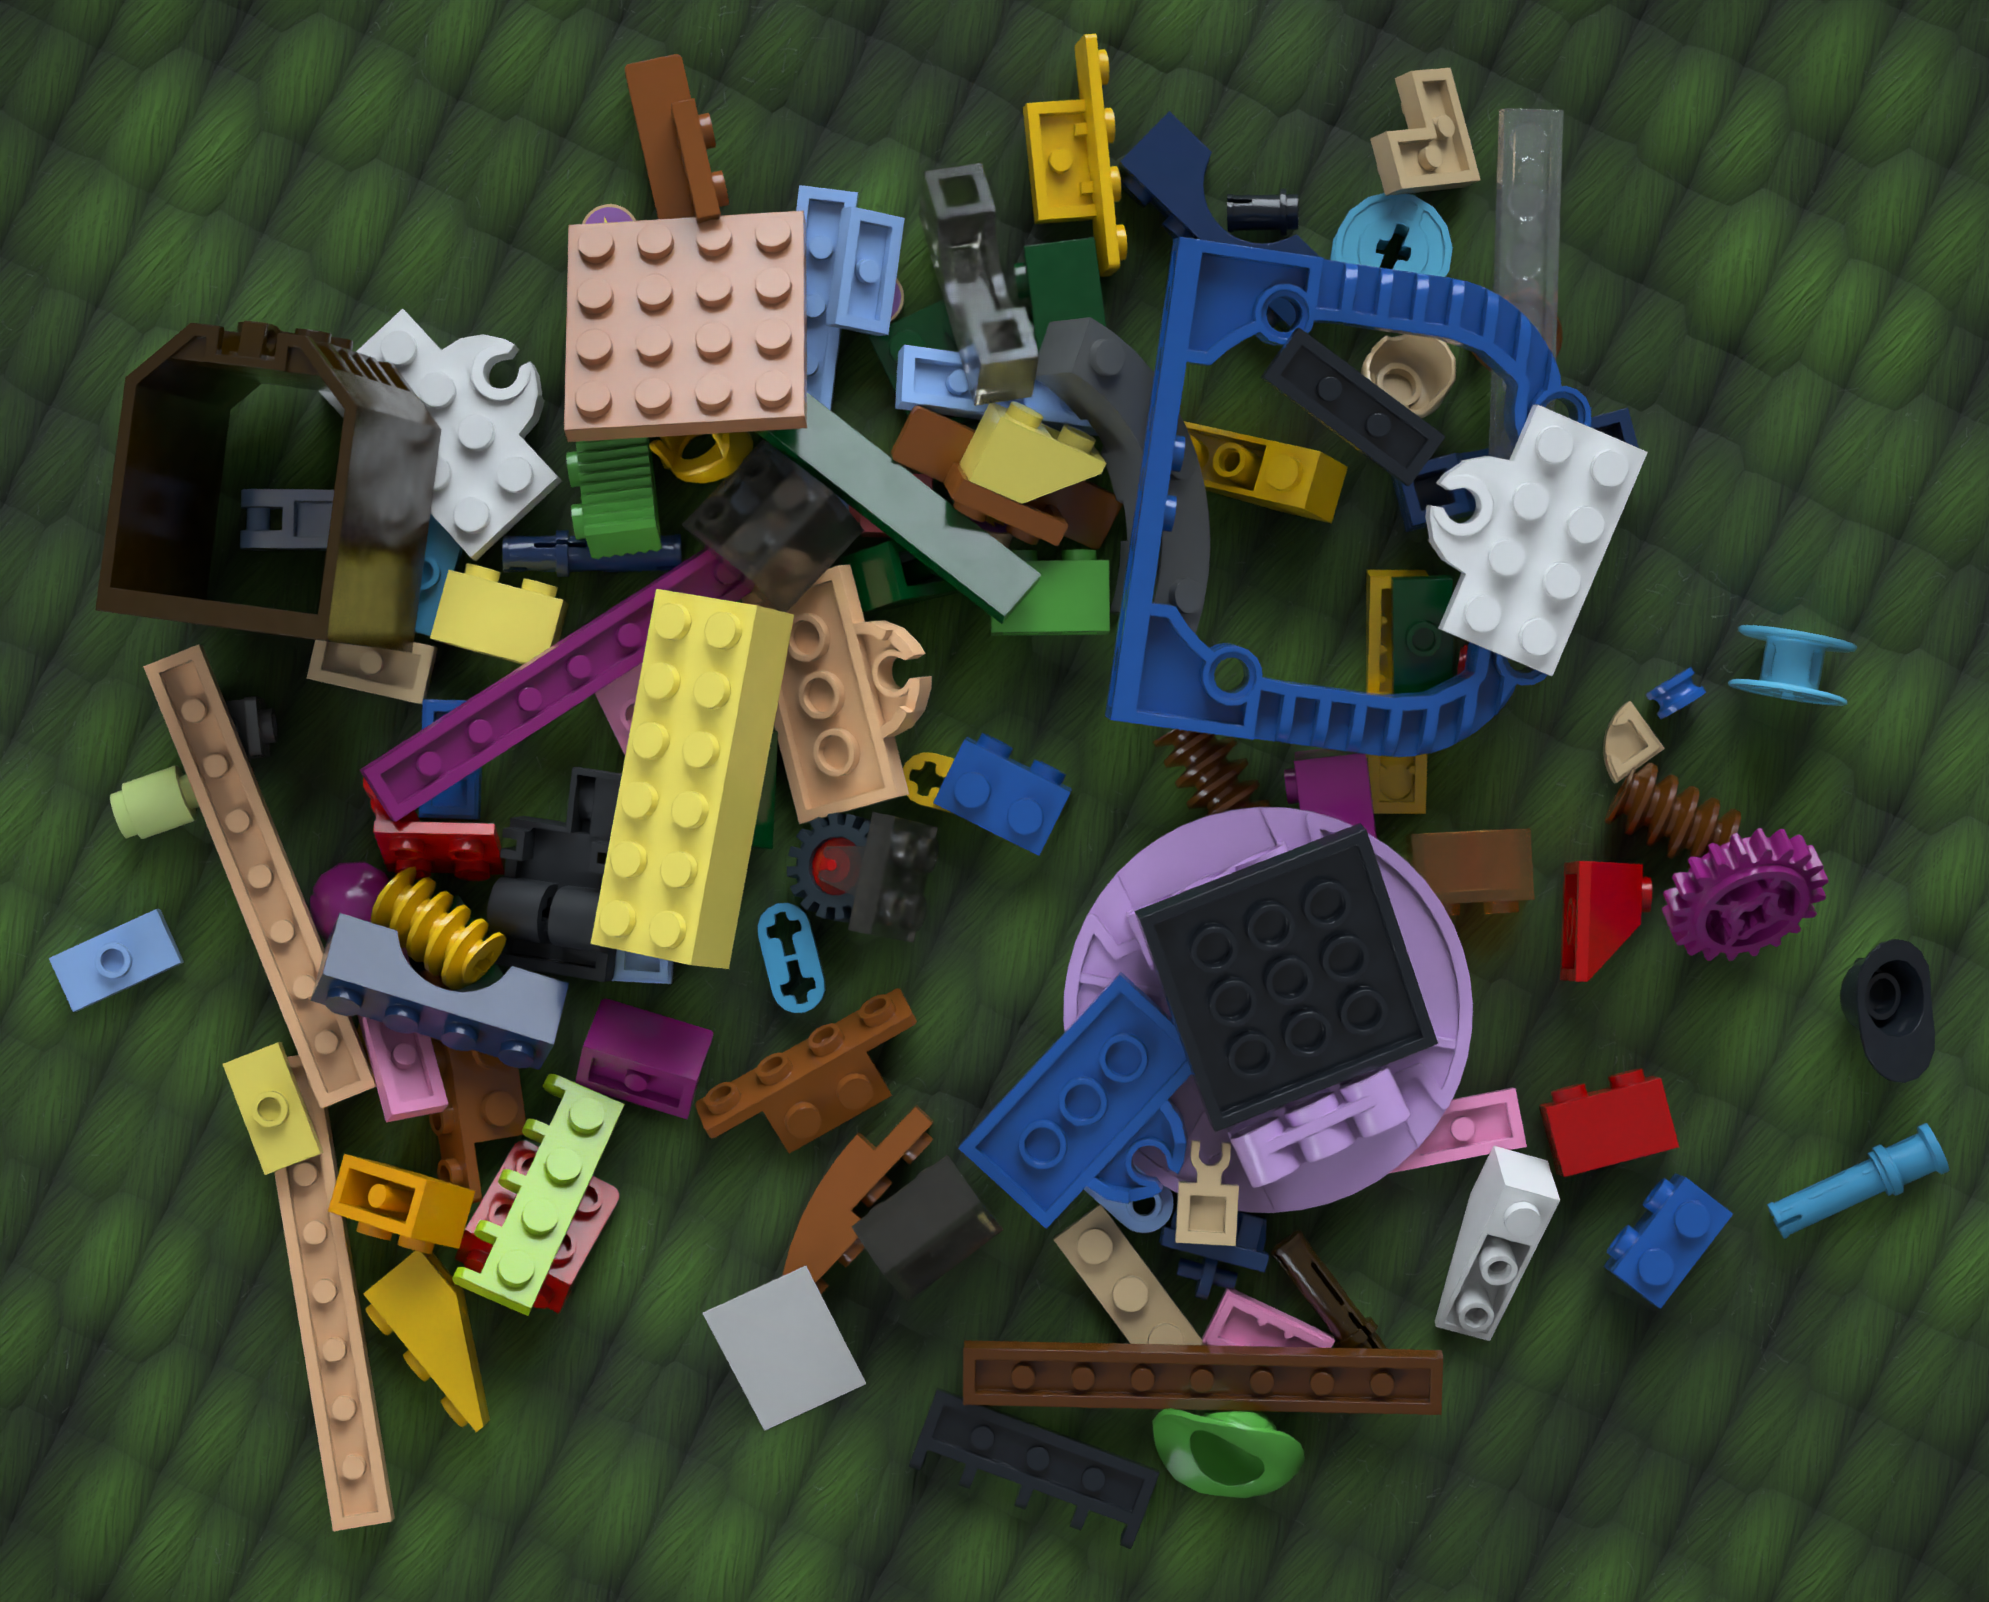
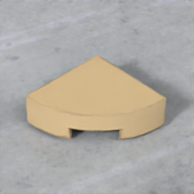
[1603,701,1665,783]

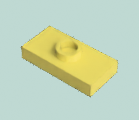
[223,1042,324,1175]

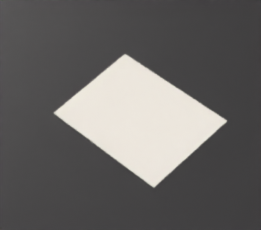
[703,1266,866,1431]

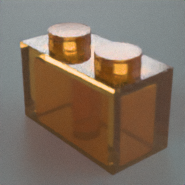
[1406,828,1534,916]

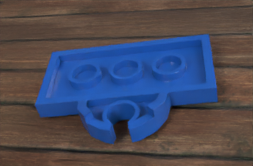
[958,972,1192,1229]

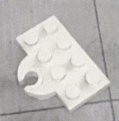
[319,309,562,561]
[1425,405,1648,676]

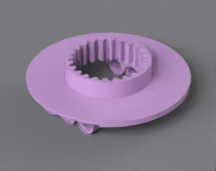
[1063,807,1473,1213]

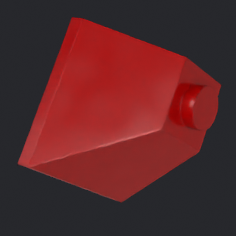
[1560,861,1652,982]

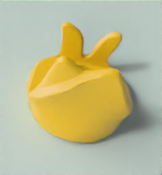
[649,432,753,483]

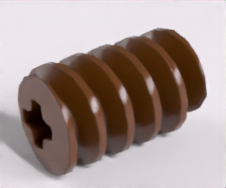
[1153,729,1271,817]
[1604,763,1741,869]

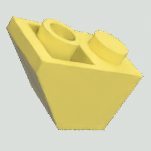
[959,401,1107,504]

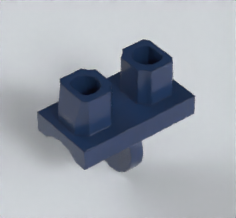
[1159,1208,1269,1300]

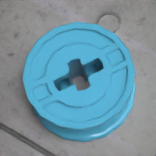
[1330,193,1453,277]
[1728,625,1857,706]

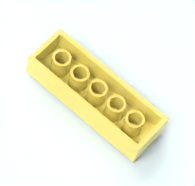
[591,589,794,969]

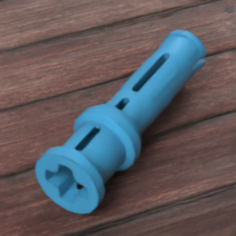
[1767,1123,1950,1239]

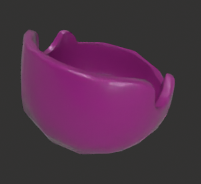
[310,861,391,942]

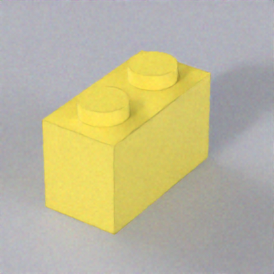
[430,563,569,665]

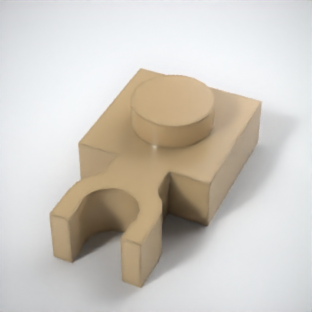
[1175,1140,1239,1246]

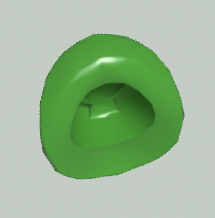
[1152,1408,1305,1498]

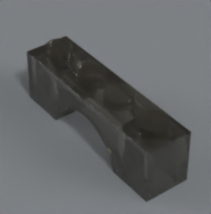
[919,163,1039,406]

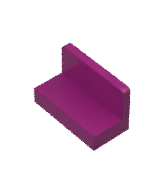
[575,999,713,1119]

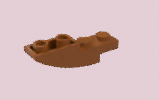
[782,1105,933,1294]

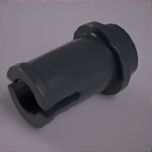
[1227,188,1299,236]

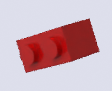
[1539,1068,1679,1177]

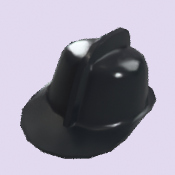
[1839,939,1935,1083]

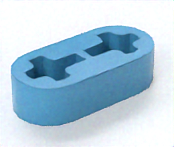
[758,903,826,1013]

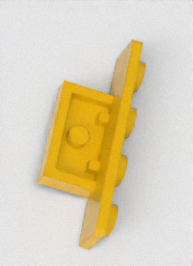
[1023,34,1127,277]

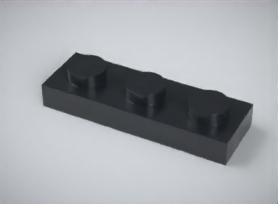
[1260,328,1446,486]

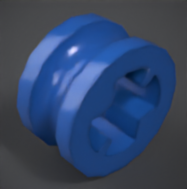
[1645,667,1706,720]

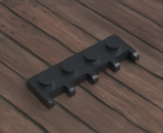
[908,1387,1160,1549]

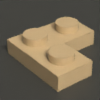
[1370,68,1481,196]
[307,640,438,705]

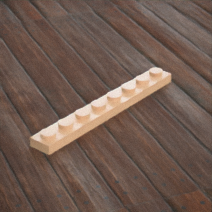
[143,644,376,1109]
[274,1055,395,1531]

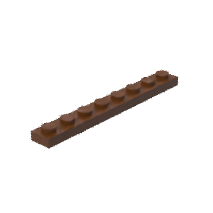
[963,1340,1443,1415]

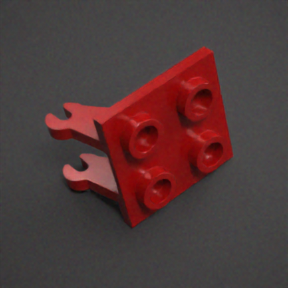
[363,778,506,881]

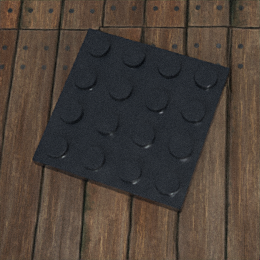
[1134,823,1438,1132]

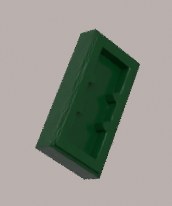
[1391,575,1453,694]

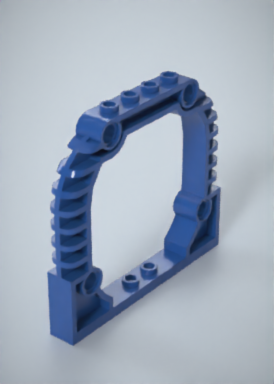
[1105,237,1592,757]

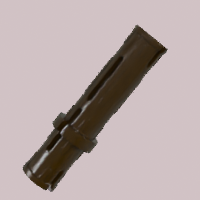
[1270,1230,1388,1349]

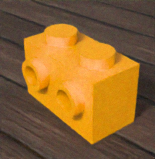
[328,1154,475,1254]

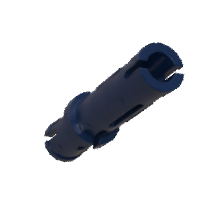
[503,530,682,577]

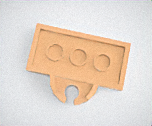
[742,564,932,824]

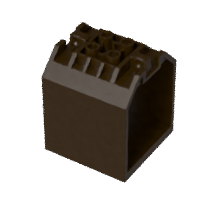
[95,321,441,653]

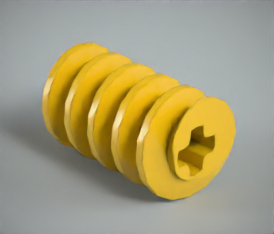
[371,866,506,990]

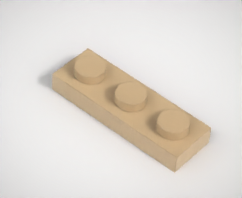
[1053,1204,1205,1345]

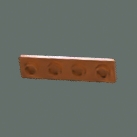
[625,54,729,224]
[891,405,1123,550]
[416,970,526,1203]
[695,988,917,1154]

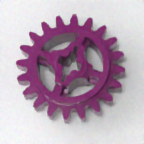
[1662,828,1829,961]

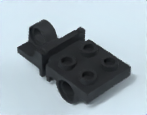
[487,767,622,982]

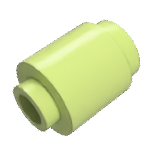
[110,765,199,839]

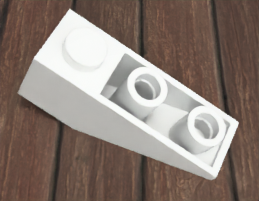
[1435,1146,1560,1341]

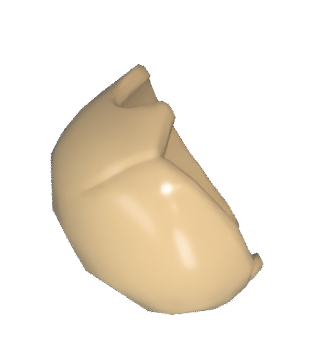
[1361,334,1456,419]

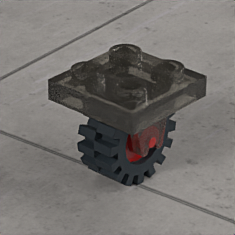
[787,812,939,942]

